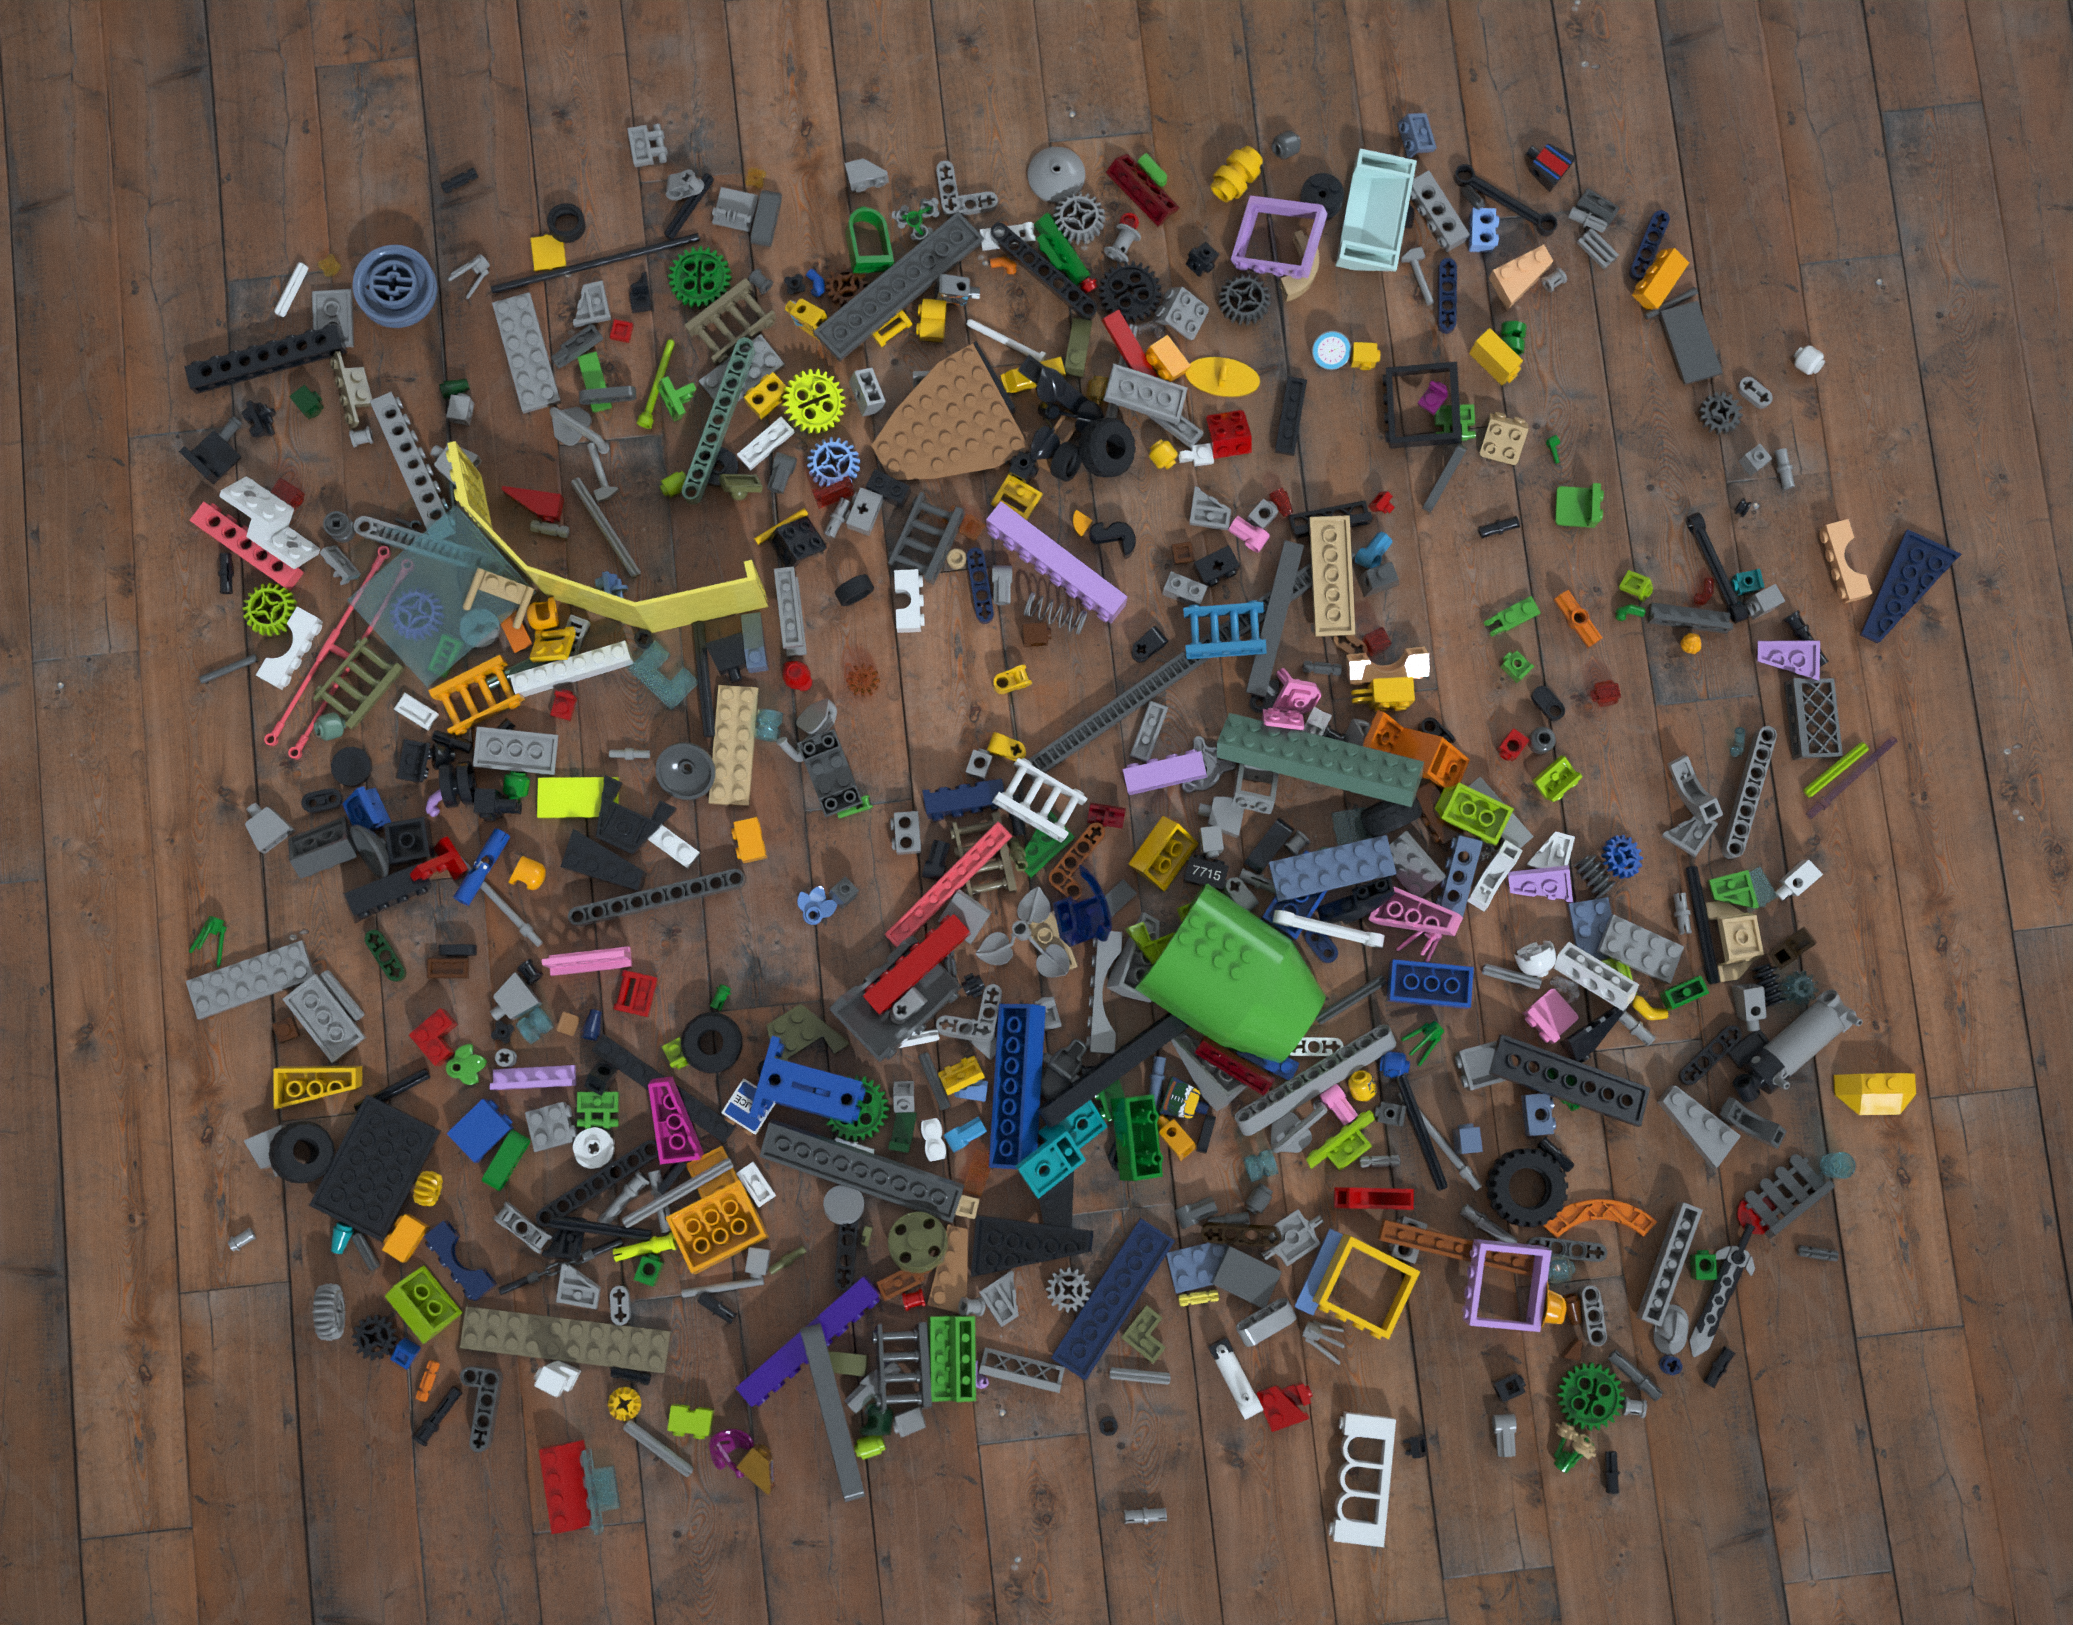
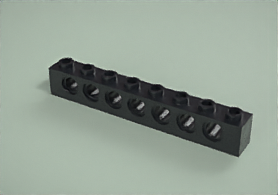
[184,324,348,394]

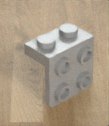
[1153,287,1209,340]

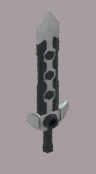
[1690,1223,1756,1357]

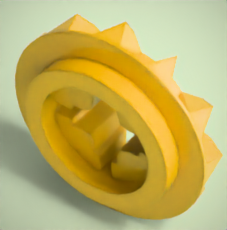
[607,1387,641,1421]

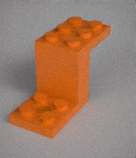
[1363,710,1470,790]

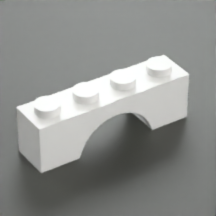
[256,607,323,690]
[534,1360,581,1397]

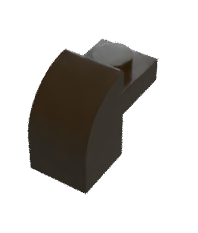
[1768,926,1817,970]

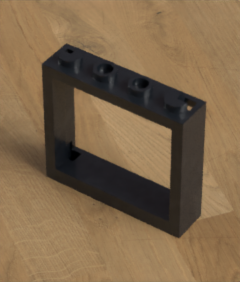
[1382,361,1462,449]

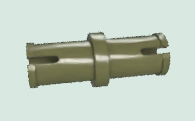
[1007,838,1028,871]

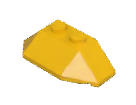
[1833,1073,1916,1115]

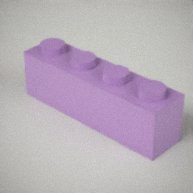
[1123,749,1207,795]

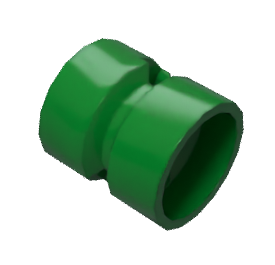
[1500,321,1527,355]

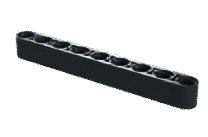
[1038,1012,1189,1128]

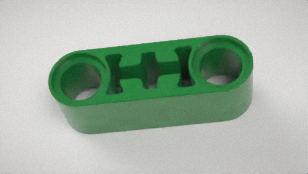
[482,1130,531,1192]

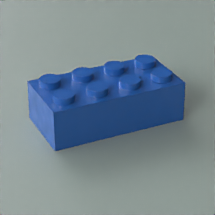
[1260,850,1327,941]
[1386,959,1474,1009]

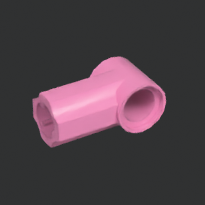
[1228,516,1270,553]
[1319,1084,1358,1126]

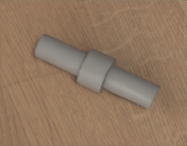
[609,748,650,760]

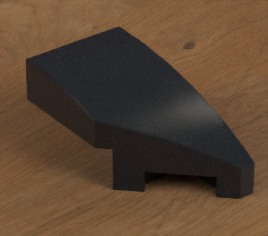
[630,272,652,313]

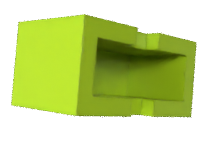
[667,1404,715,1439]

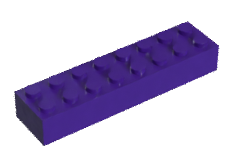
[736,1275,881,1408]

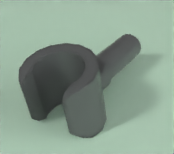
[395,517,422,532]

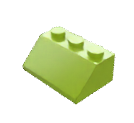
[385,1265,462,1344]

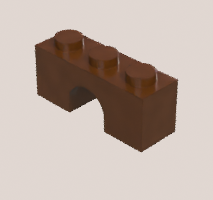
[1416,781,1464,846]

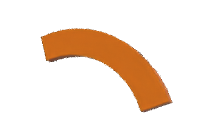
[1542,1199,1657,1239]

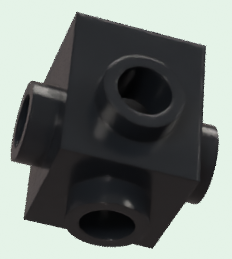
[1185,242,1220,277]
[1008,451,1039,484]

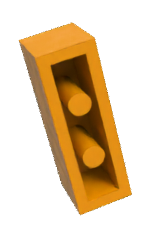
[1632,248,1689,310]

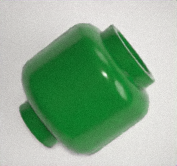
[502,771,530,801]

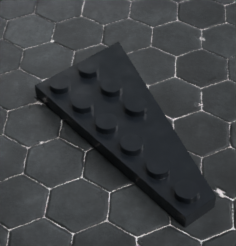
[970,1215,1094,1277]

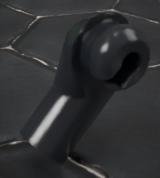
[1107,1140,1119,1171]

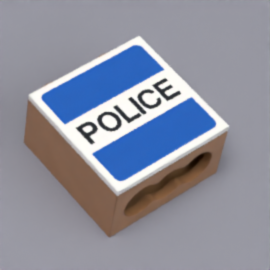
[721,1078,777,1136]

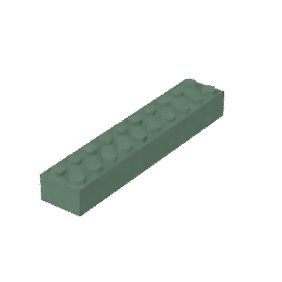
[1217,713,1424,807]

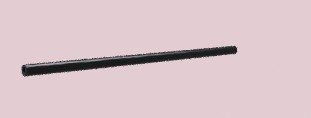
[490,233,700,294]

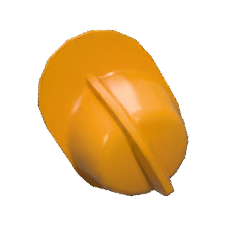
[1541,1280,1566,1328]

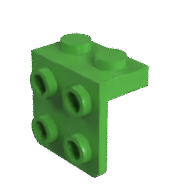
[1555,483,1604,528]

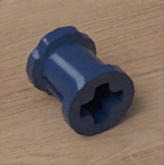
[1659,1355,1683,1376]

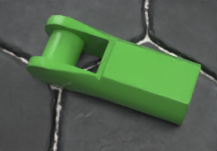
[1138,153,1167,187]
[837,795,873,819]

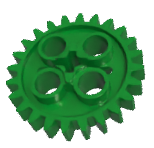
[668,246,732,310]
[825,1075,889,1142]
[1556,1362,1625,1431]

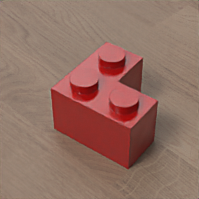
[409,1008,458,1067]

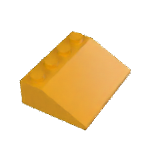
[665,1180,769,1274]

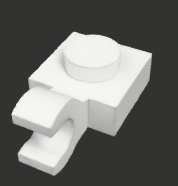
[1178,443,1214,466]

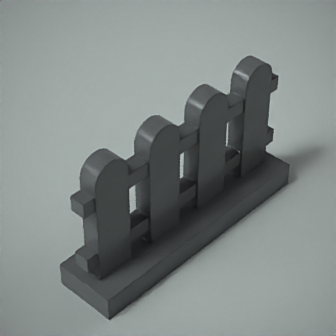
[1744,1154,1835,1239]

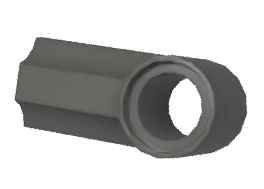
[767,452,797,494]
[1174,1196,1218,1229]

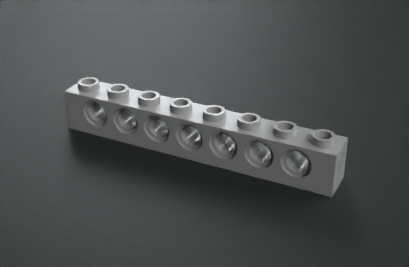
[370,392,456,542]

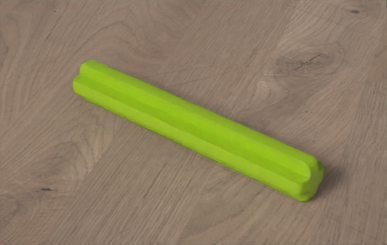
[1803,742,1869,798]

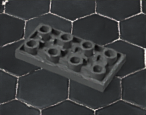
[1659,301,1722,385]

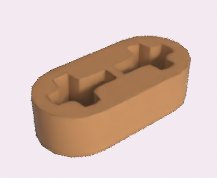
[1332,635,1367,655]

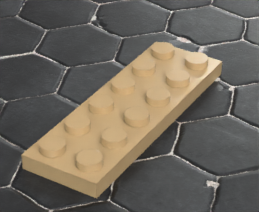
[1309,516,1355,637]
[709,685,759,807]

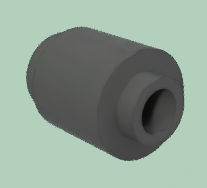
[1245,1183,1273,1215]

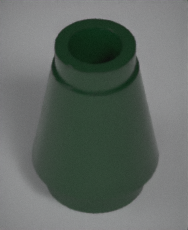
[439,378,470,400]

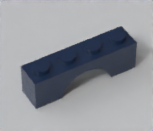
[424,1220,498,1301]

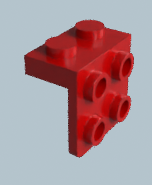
[1206,410,1252,459]

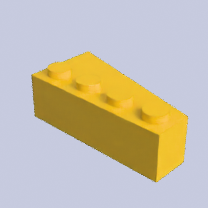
[274,1066,362,1110]

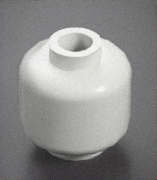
[1794,345,1825,375]

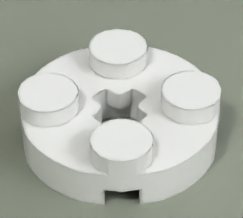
[573,1127,615,1169]

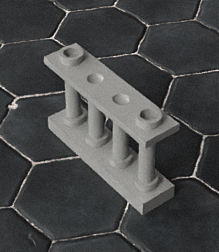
[774,567,807,657]

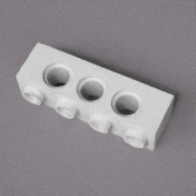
[1554,942,1639,1011]

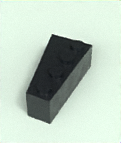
[344,862,431,923]

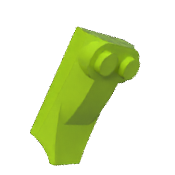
[1434,783,1514,846]

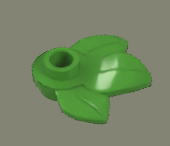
[446,1044,487,1085]

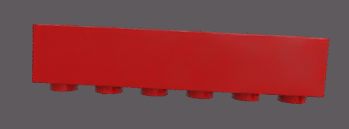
[863,914,971,1016]

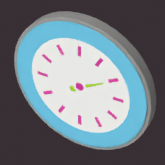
[1312,331,1351,370]

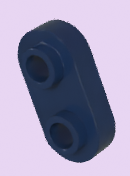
[1304,930,1338,963]

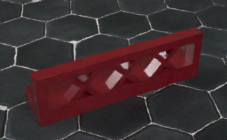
[1105,154,1180,227]
[1195,1036,1275,1096]

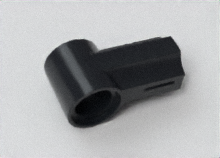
[922,840,950,881]

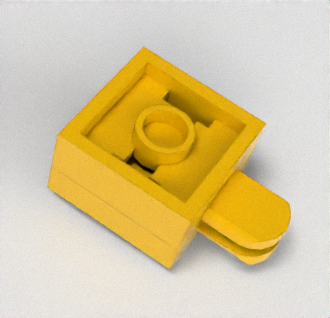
[1351,677,1415,712]

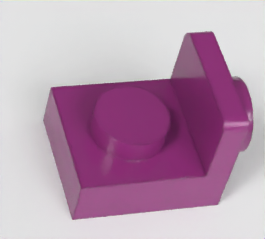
[1418,380,1448,415]

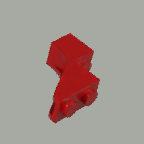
[1334,1187,1414,1210]

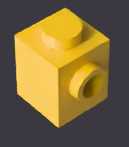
[1351,342,1380,370]

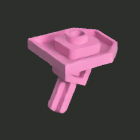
[1273,668,1321,714]

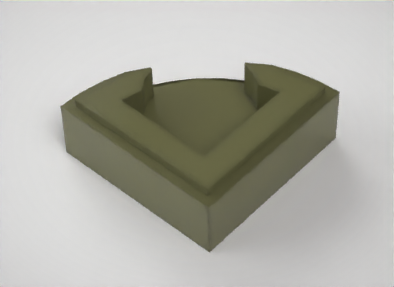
[861,1225,873,1247]

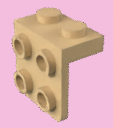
[1480,412,1529,465]

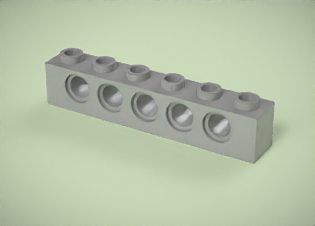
[1636,1202,1703,1327]

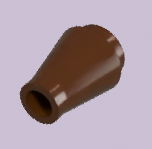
[1562,1293,1583,1325]

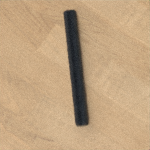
[549,1216,652,1241]

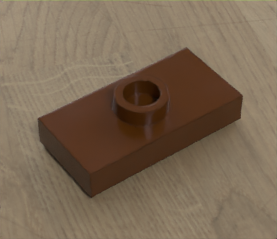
[427,958,469,979]

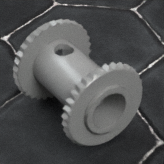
[1104,224,1141,264]

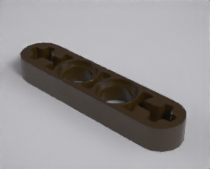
[1201,1222,1281,1247]

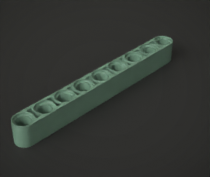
[682,337,755,505]

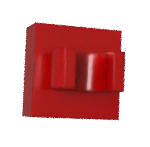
[1368,491,1395,514]

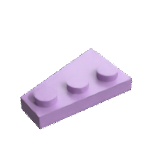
[1757,640,1820,680]
[1508,865,1573,903]

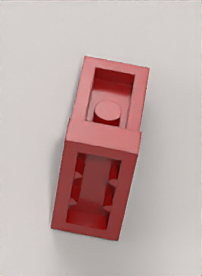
[410,836,469,881]

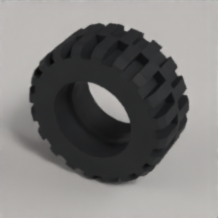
[1486,1148,1569,1227]

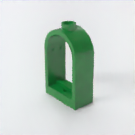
[845,206,894,273]

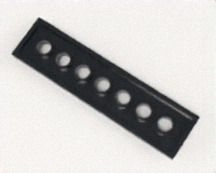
[1489,1034,1650,1127]

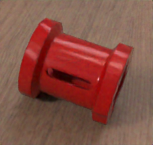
[902,1288,926,1311]

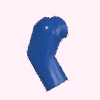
[806,269,825,297]

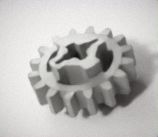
[1046,1267,1091,1313]

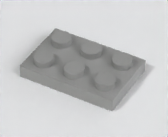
[1389,831,1446,898]

